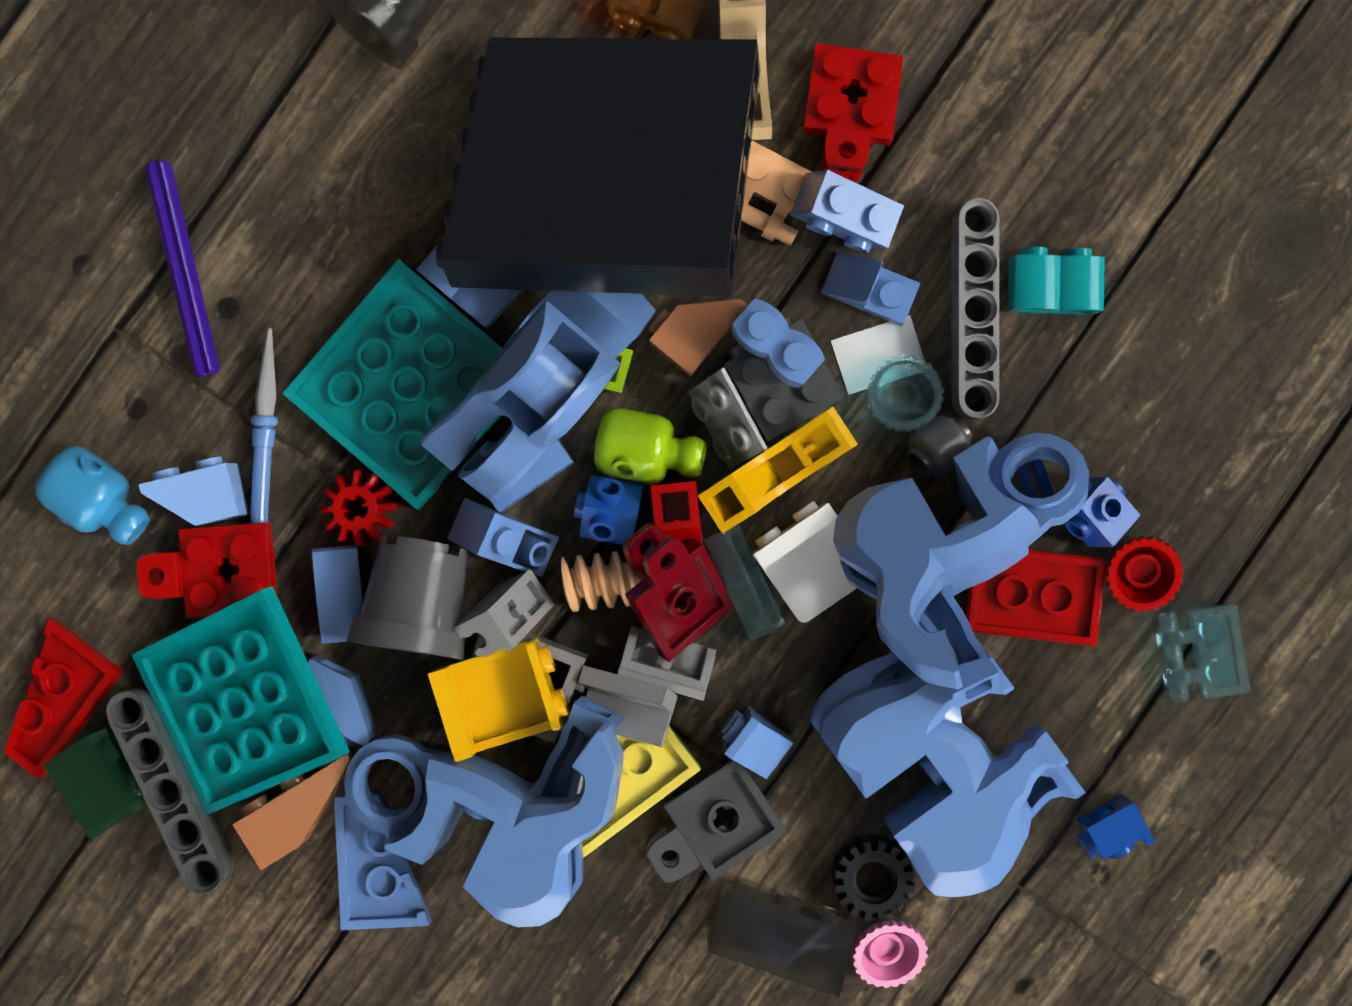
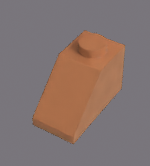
[648,299,748,378]

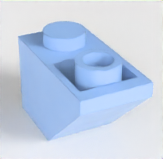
[139,457,250,526]

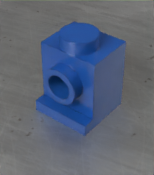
[1076,794,1156,859]

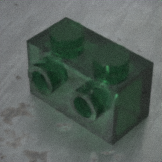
[43,728,148,840]

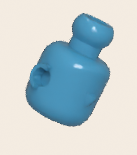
[35,446,150,545]

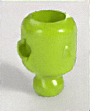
[594,408,707,485]

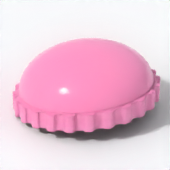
[851,920,928,988]

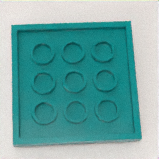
[282,259,502,510]
[131,586,350,815]

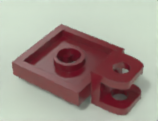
[623,522,734,662]

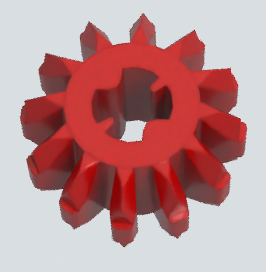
[320,470,398,546]

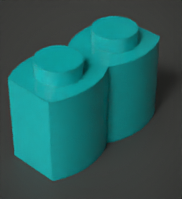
[1007,247,1105,315]

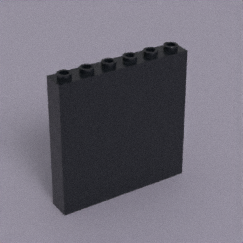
[436,37,761,297]

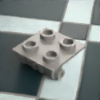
[688,368,768,469]

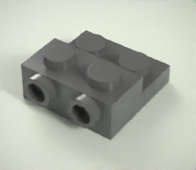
[723,317,845,442]

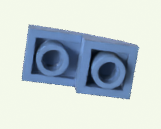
[312,545,363,644]

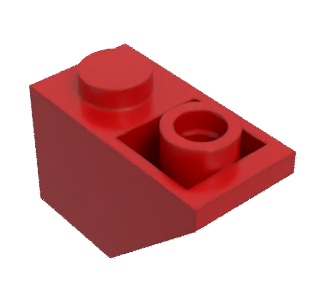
[650,481,704,545]

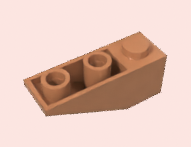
[233,748,358,870]

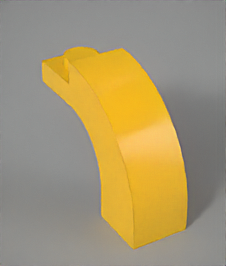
[698,407,858,534]

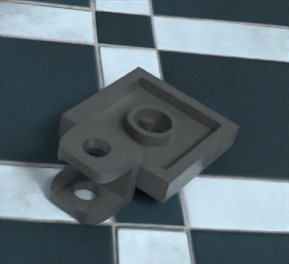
[646,759,787,883]

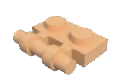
[741,141,812,246]

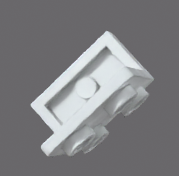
[752,501,857,623]

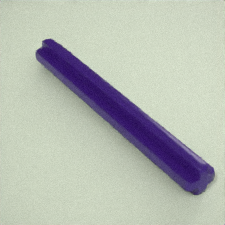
[145,160,220,377]

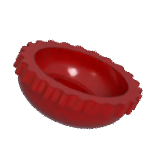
[1106,535,1184,612]

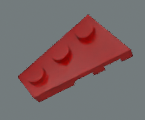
[4,618,124,779]

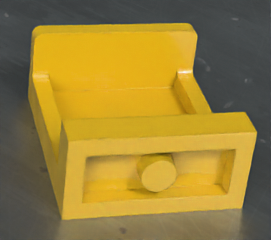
[428,637,569,762]

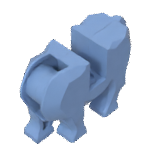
[810,650,1086,897]

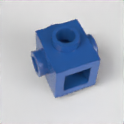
[574,475,644,545]
[1065,476,1141,547]

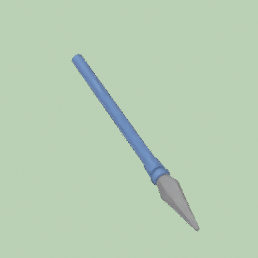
[250,328,278,524]

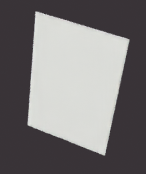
[831,315,928,395]

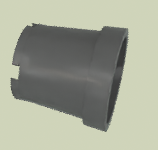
[346,535,469,660]

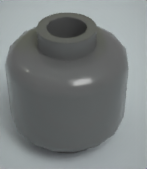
[905,415,972,481]

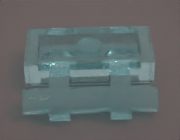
[1156,603,1250,703]

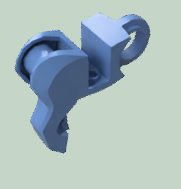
[420,291,656,502]
[833,433,1089,708]
[344,696,624,927]

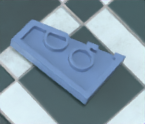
[334,792,432,930]

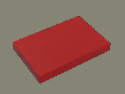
[964,550,1107,647]

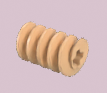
[561,548,649,612]

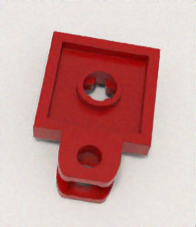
[803,43,904,183]
[137,522,278,618]

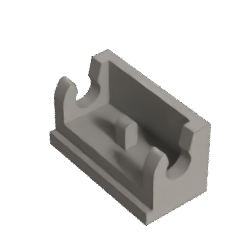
[453,568,555,657]
[617,625,716,701]

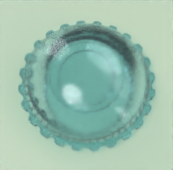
[867,355,944,432]

